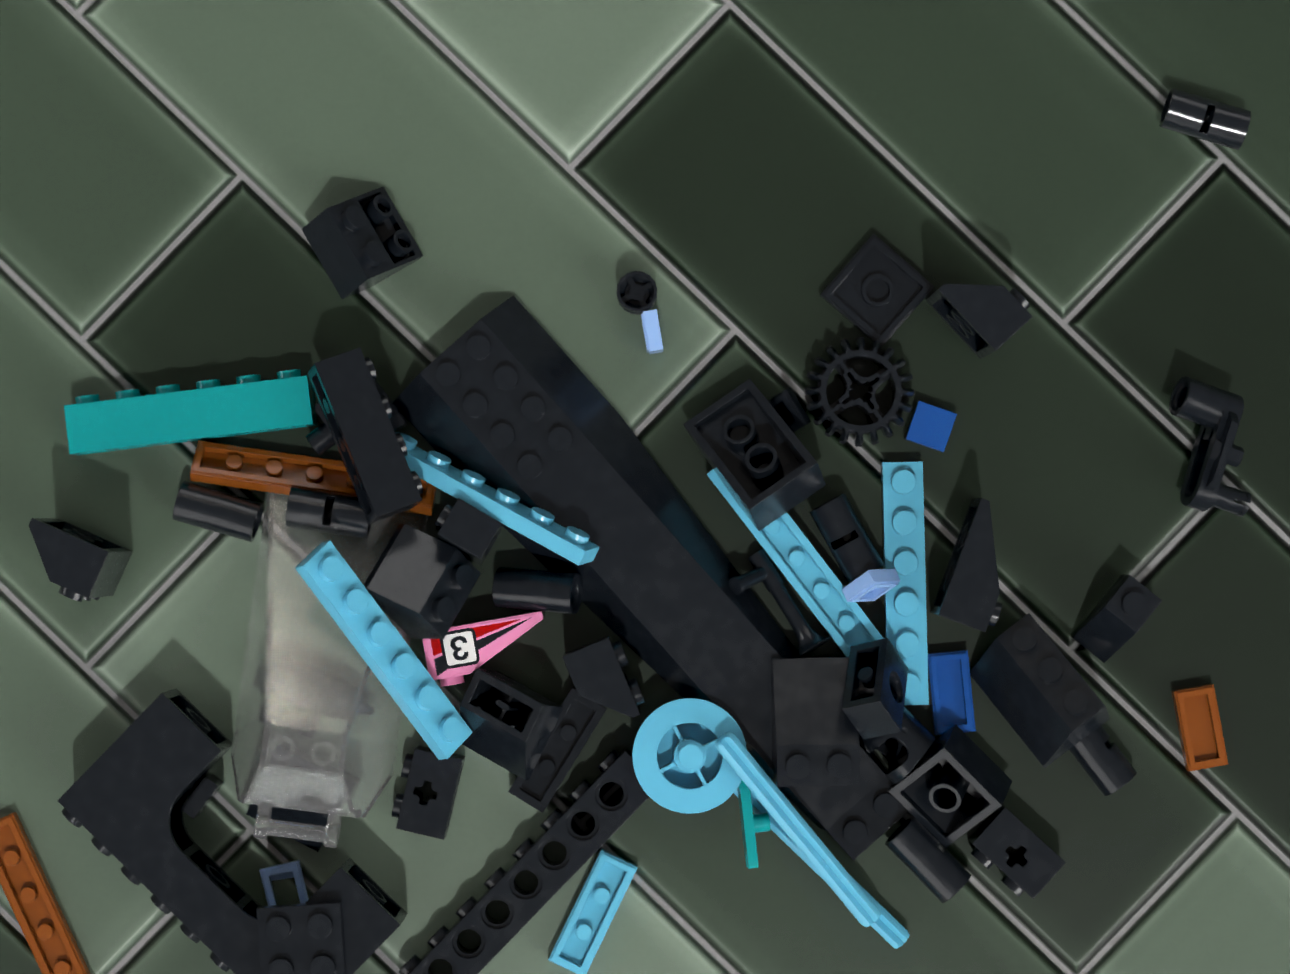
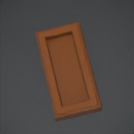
[1171,684,1228,772]

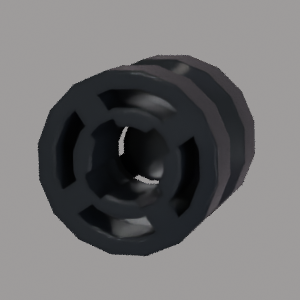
[617,271,657,315]

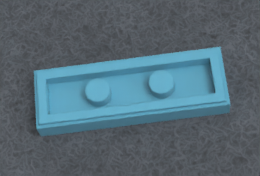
[548,848,638,974]

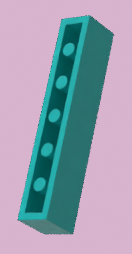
[64,369,318,455]

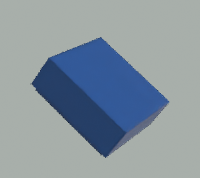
[905,401,957,453]

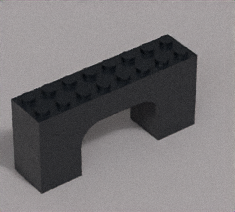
[58,689,408,974]

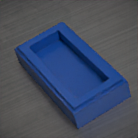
[928,650,976,735]

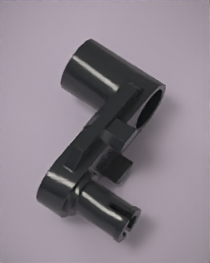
[1169,376,1251,517]

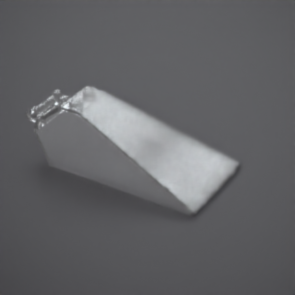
[231,492,428,849]

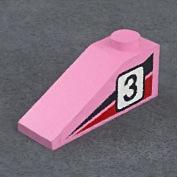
[422,611,545,687]

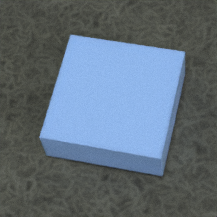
[641,309,663,354]
[842,569,900,602]

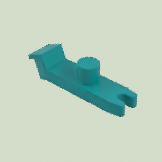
[737,781,770,869]

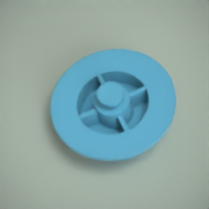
[632,698,747,814]

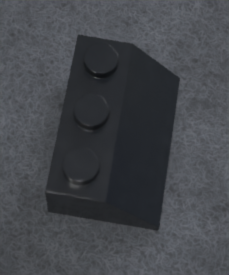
[926,284,1033,359]
[29,518,133,602]
[970,613,1110,768]

